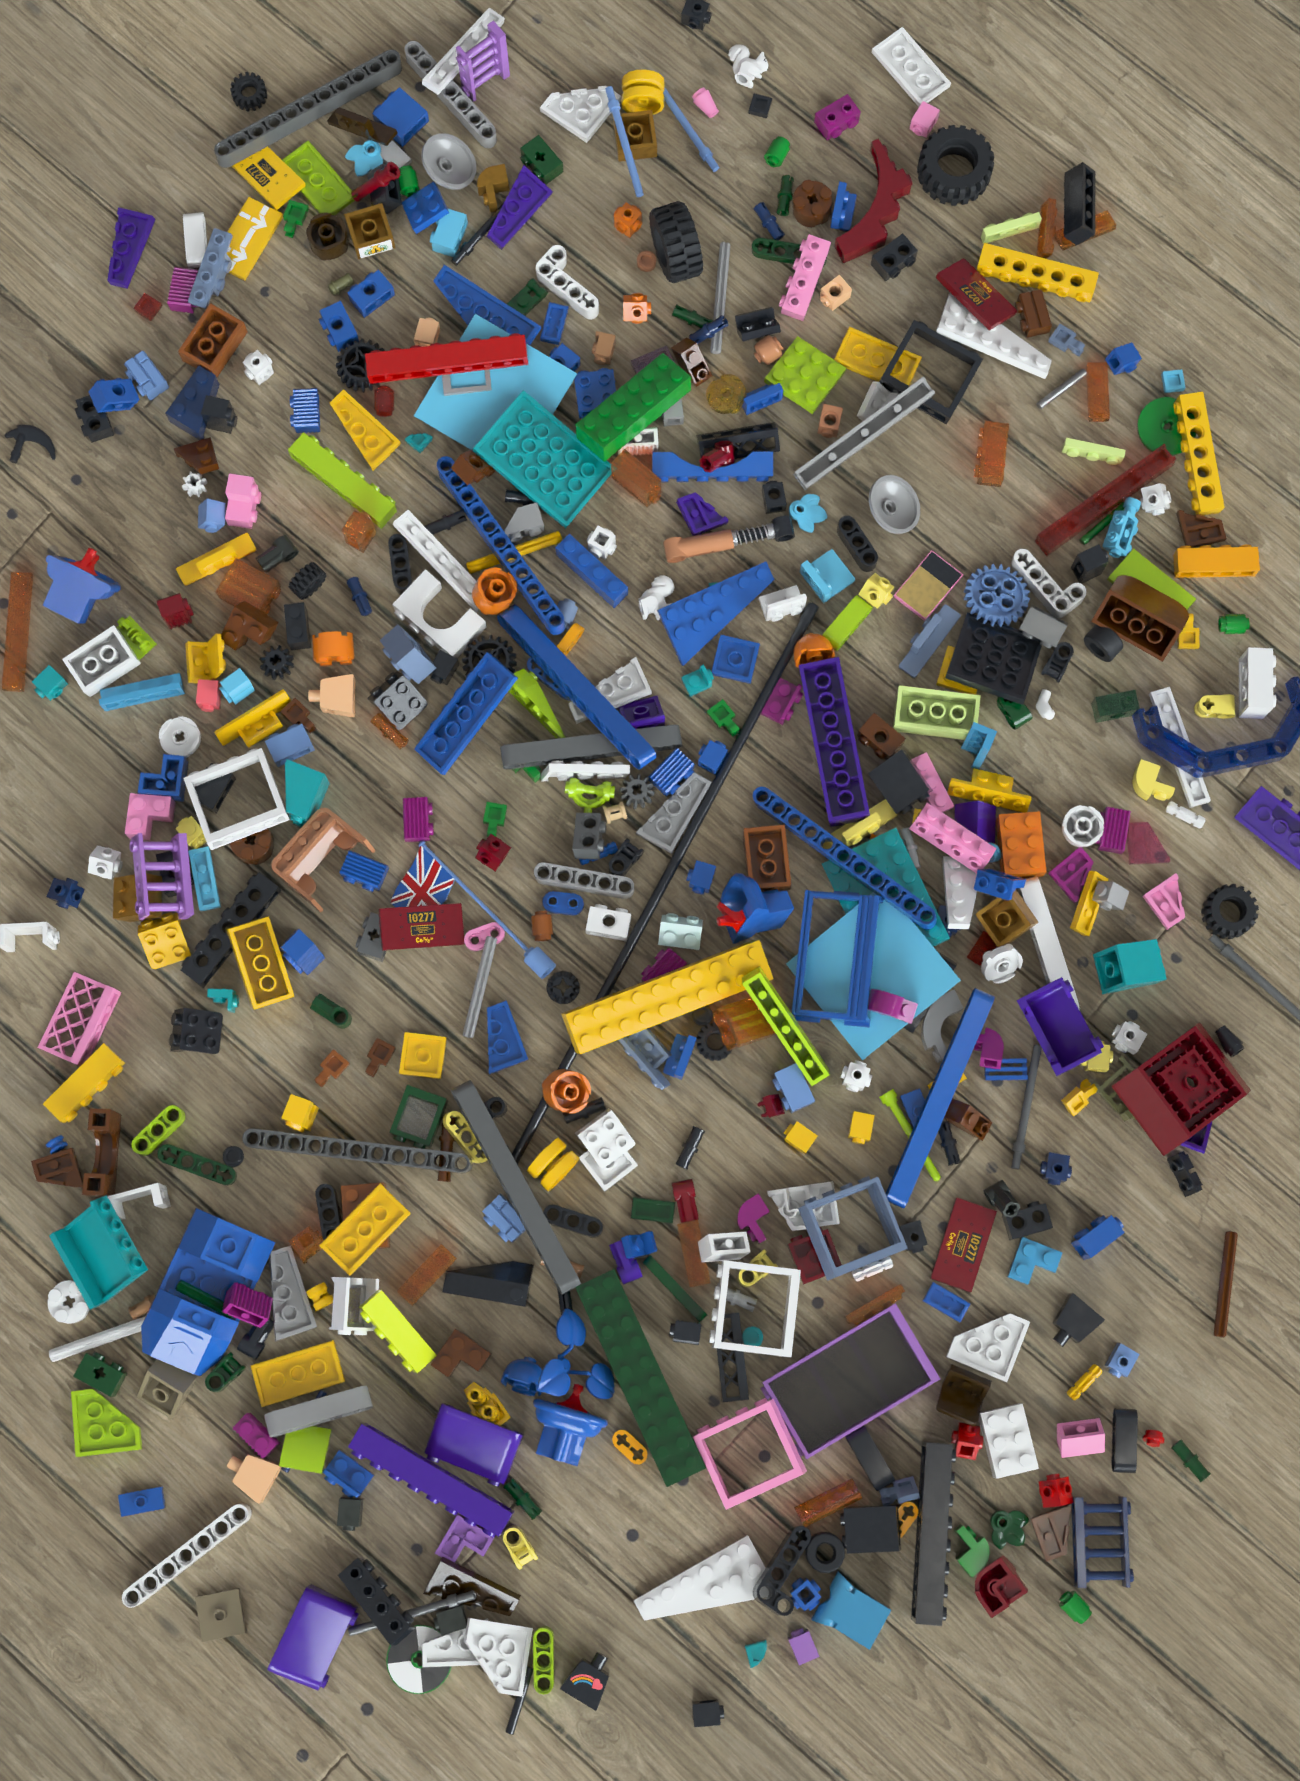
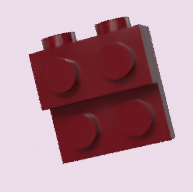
[787,1227,842,1285]

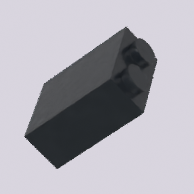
[868,749,933,815]
[840,1505,901,1554]

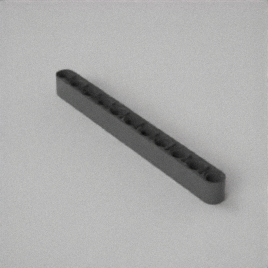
[214,50,402,168]
[451,1080,581,1295]
[242,1129,473,1173]

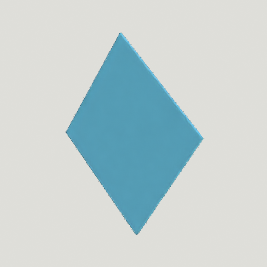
[414,314,577,450]
[786,892,961,1060]

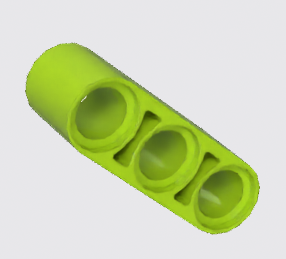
[823,595,873,652]
[131,1105,186,1156]
[533,1626,554,1695]

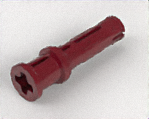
[351,162,400,202]

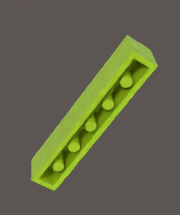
[288,432,397,529]
[742,966,829,1086]

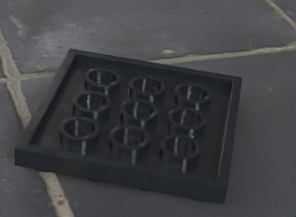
[945,612,1042,705]

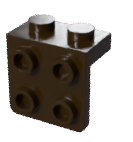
[936,1364,992,1426]

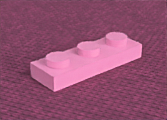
[911,752,954,813]

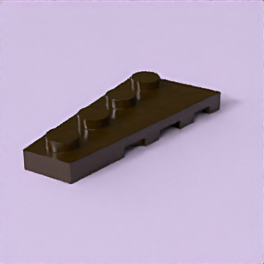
[423,1557,521,1616]

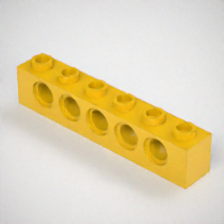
[977,243,1099,302]
[1174,392,1225,515]

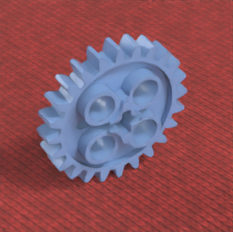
[964,564,1030,627]

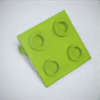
[116,616,157,660]

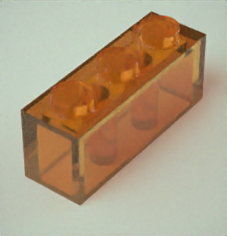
[974,421,1009,487]

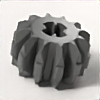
[620,774,655,809]

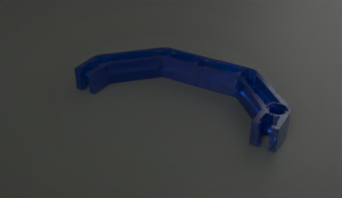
[1132,676,1300,778]

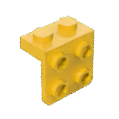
[185,633,226,683]
[138,912,191,969]

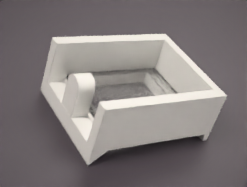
[329,1277,379,1335]

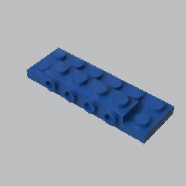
[414,652,518,775]

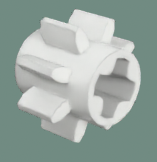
[182,471,208,497]

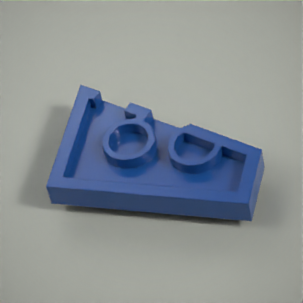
[487,1001,529,1075]

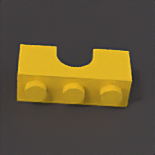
[282,1094,319,1133]

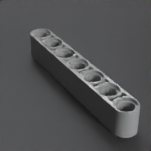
[405,41,497,148]

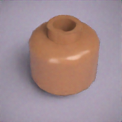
[753,335,784,365]

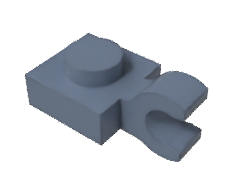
[1048,324,1085,357]
[879,1476,920,1505]

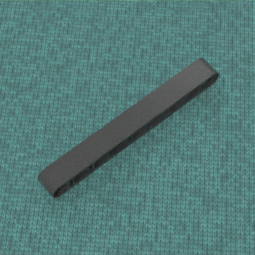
[500,725,683,769]

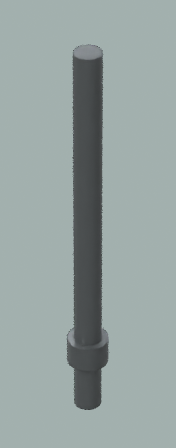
[1208,934,1300,1021]
[1011,1045,1042,1170]
[348,1591,475,1636]

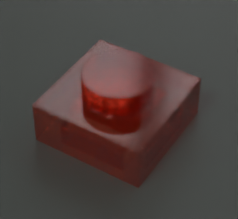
[134,293,162,321]

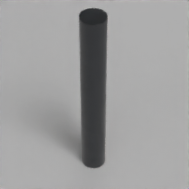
[505,1666,534,1735]

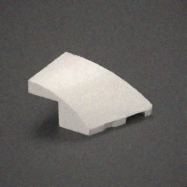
[767,1181,840,1231]

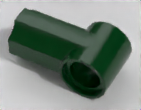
[310,993,352,1029]

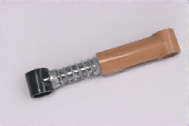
[663,515,795,563]

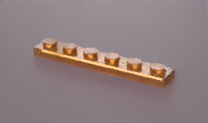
[2,572,33,692]

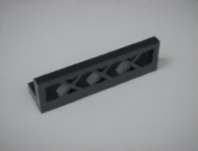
[696,422,780,459]
[714,1313,749,1402]

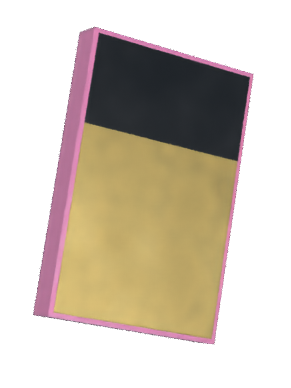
[894,550,963,621]

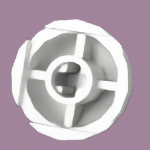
[1062,805,1104,847]

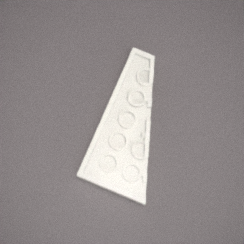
[936,292,1052,379]
[634,1535,769,1620]

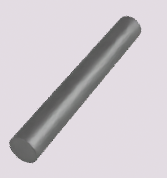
[1036,369,1087,410]

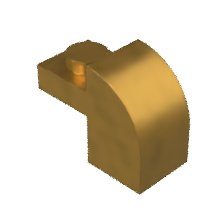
[477,164,509,213]

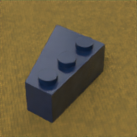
[165,366,220,440]

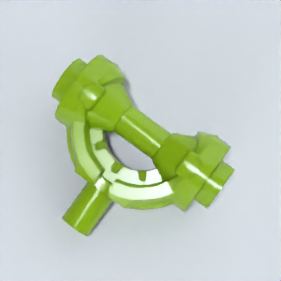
[565,777,615,813]

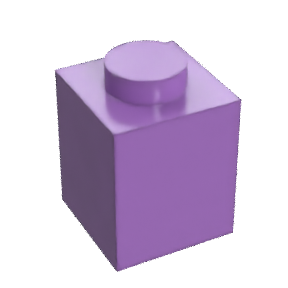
[788,1628,819,1665]

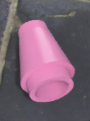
[692,87,719,118]

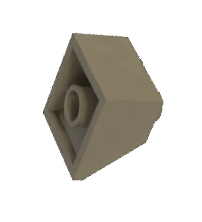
[137,1359,197,1420]

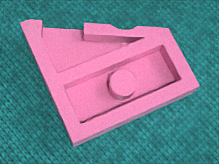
[1142,873,1185,930]

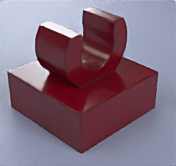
[757,1094,785,1118]

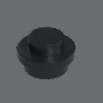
[692,1005,713,1026]
[223,1146,244,1167]

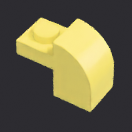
[1132,759,1175,801]

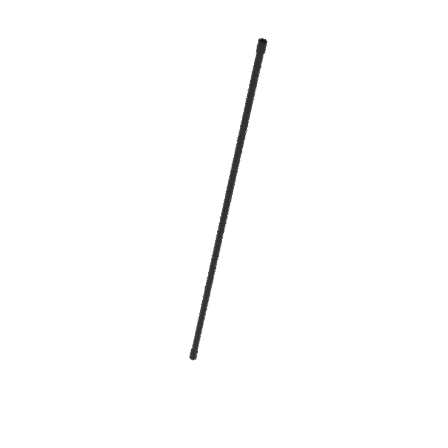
[512,602,819,1165]

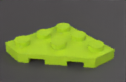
[71,1389,142,1457]

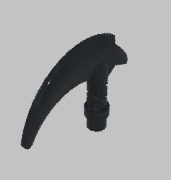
[4,425,56,464]

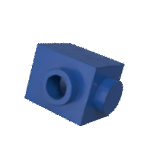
[1105,342,1142,375]
[698,740,728,775]
[686,860,716,894]

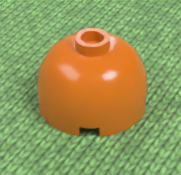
[794,633,835,667]

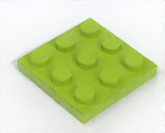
[764,336,847,414]

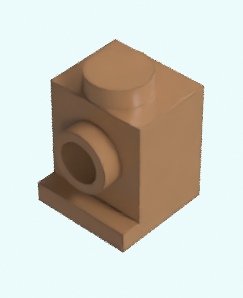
[592,331,616,365]

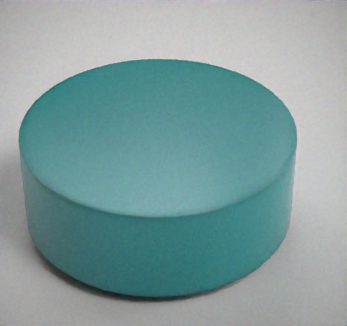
[742,1326,763,1346]

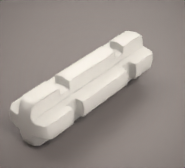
[1166,801,1205,828]
[852,1256,893,1281]

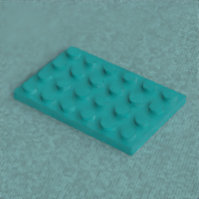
[472,390,616,529]
[822,827,950,947]

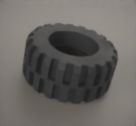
[917,125,994,206]
[649,201,703,283]

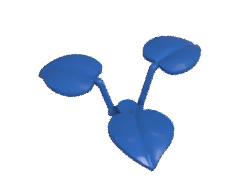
[537,1309,614,1399]

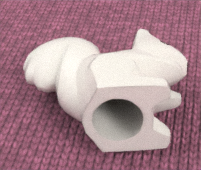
[728,44,769,88]
[639,575,675,620]

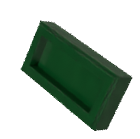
[631,1197,675,1224]

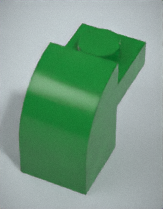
[955,1524,990,1577]

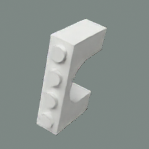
[392,569,487,659]

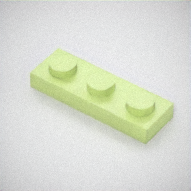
[981,212,1042,244]
[1062,438,1126,465]

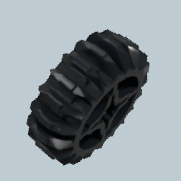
[336,339,385,393]
[462,635,517,677]

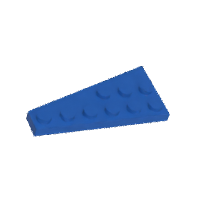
[433,265,542,345]
[657,561,774,666]

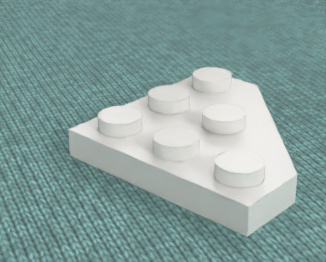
[540,85,621,143]
[946,1314,1030,1382]
[464,1618,533,1696]

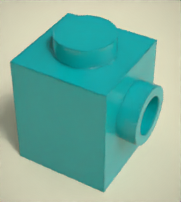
[32,665,68,701]

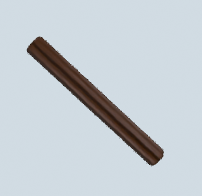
[1214,1231,1238,1338]

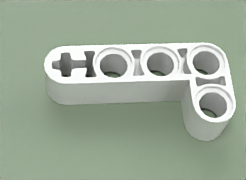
[536,245,599,320]
[1011,549,1086,618]

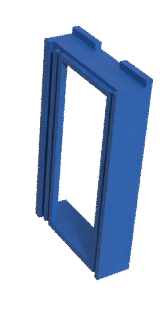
[792,890,883,1028]

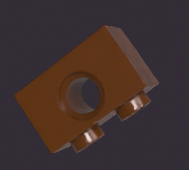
[857,713,906,760]

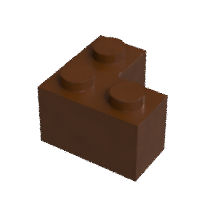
[221,601,279,651]
[431,1329,492,1377]

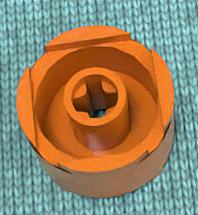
[472,567,517,615]
[312,631,354,667]
[542,1069,591,1113]

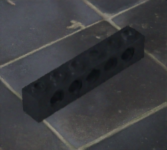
[181,872,281,988]

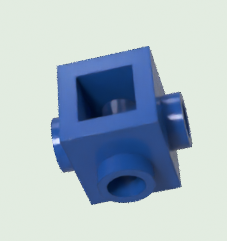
[789,1577,821,1611]

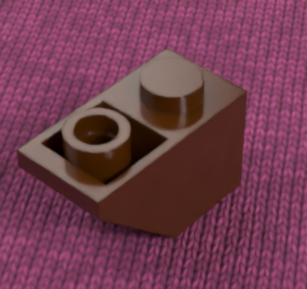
[671,337,712,387]
[944,1098,992,1141]

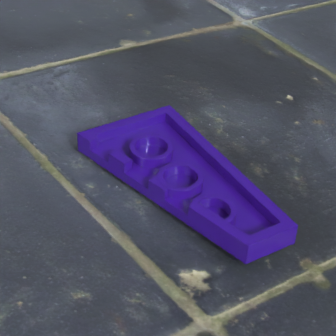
[487,165,553,250]
[107,207,156,289]

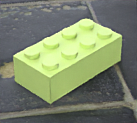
[893,685,981,740]

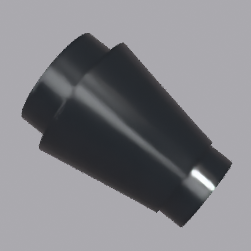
[1215,1025,1245,1057]

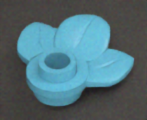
[345,140,383,176]
[789,494,827,533]

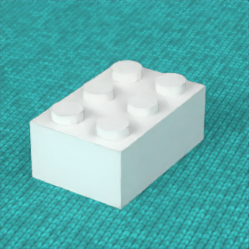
[62,625,141,697]
[1239,647,1276,719]
[979,1403,1039,1479]

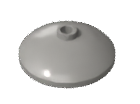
[421,134,476,190]
[869,475,920,534]

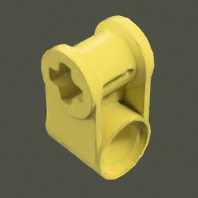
[1194,694,1236,719]
[737,1249,778,1287]
[503,1525,538,1570]

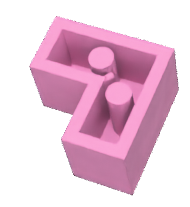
[225,474,261,529]
[125,793,176,840]

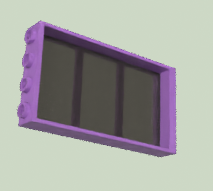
[760,1303,940,1459]

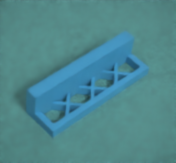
[99,673,185,711]
[961,722,997,769]

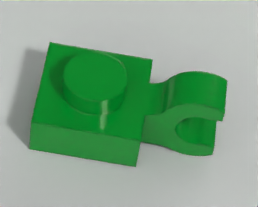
[283,200,309,238]
[707,699,739,737]
[483,802,507,838]

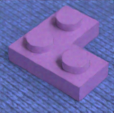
[435,1514,495,1562]

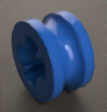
[46,1135,68,1154]

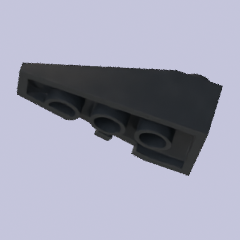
[442,1261,534,1307]

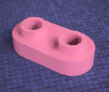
[464,922,505,951]

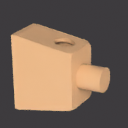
[308,674,356,717]
[227,1454,282,1504]

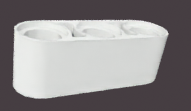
[183,212,207,268]

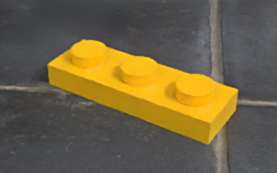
[1070,871,1108,936]

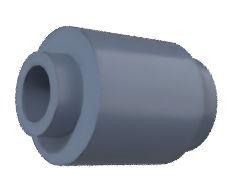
[553,598,578,630]

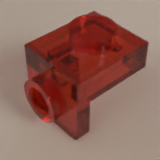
[967,931,998,966]

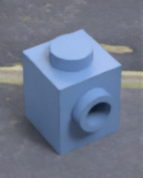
[198,499,226,533]
[1105,1343,1140,1378]

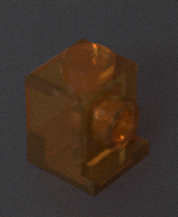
[288,1226,324,1264]

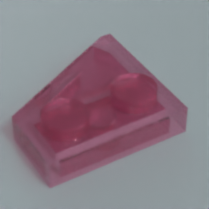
[1127,822,1170,865]

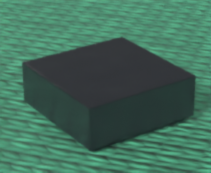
[748,93,772,119]

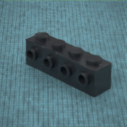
[1063,162,1096,245]
[338,1558,416,1646]

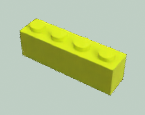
[359,1290,437,1373]

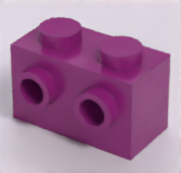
[814,94,861,140]

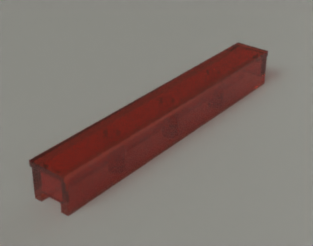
[1035,444,1177,557]

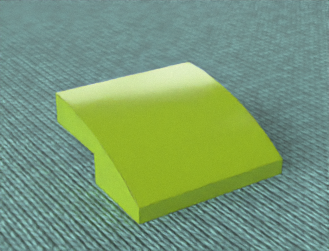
[279,1426,332,1474]

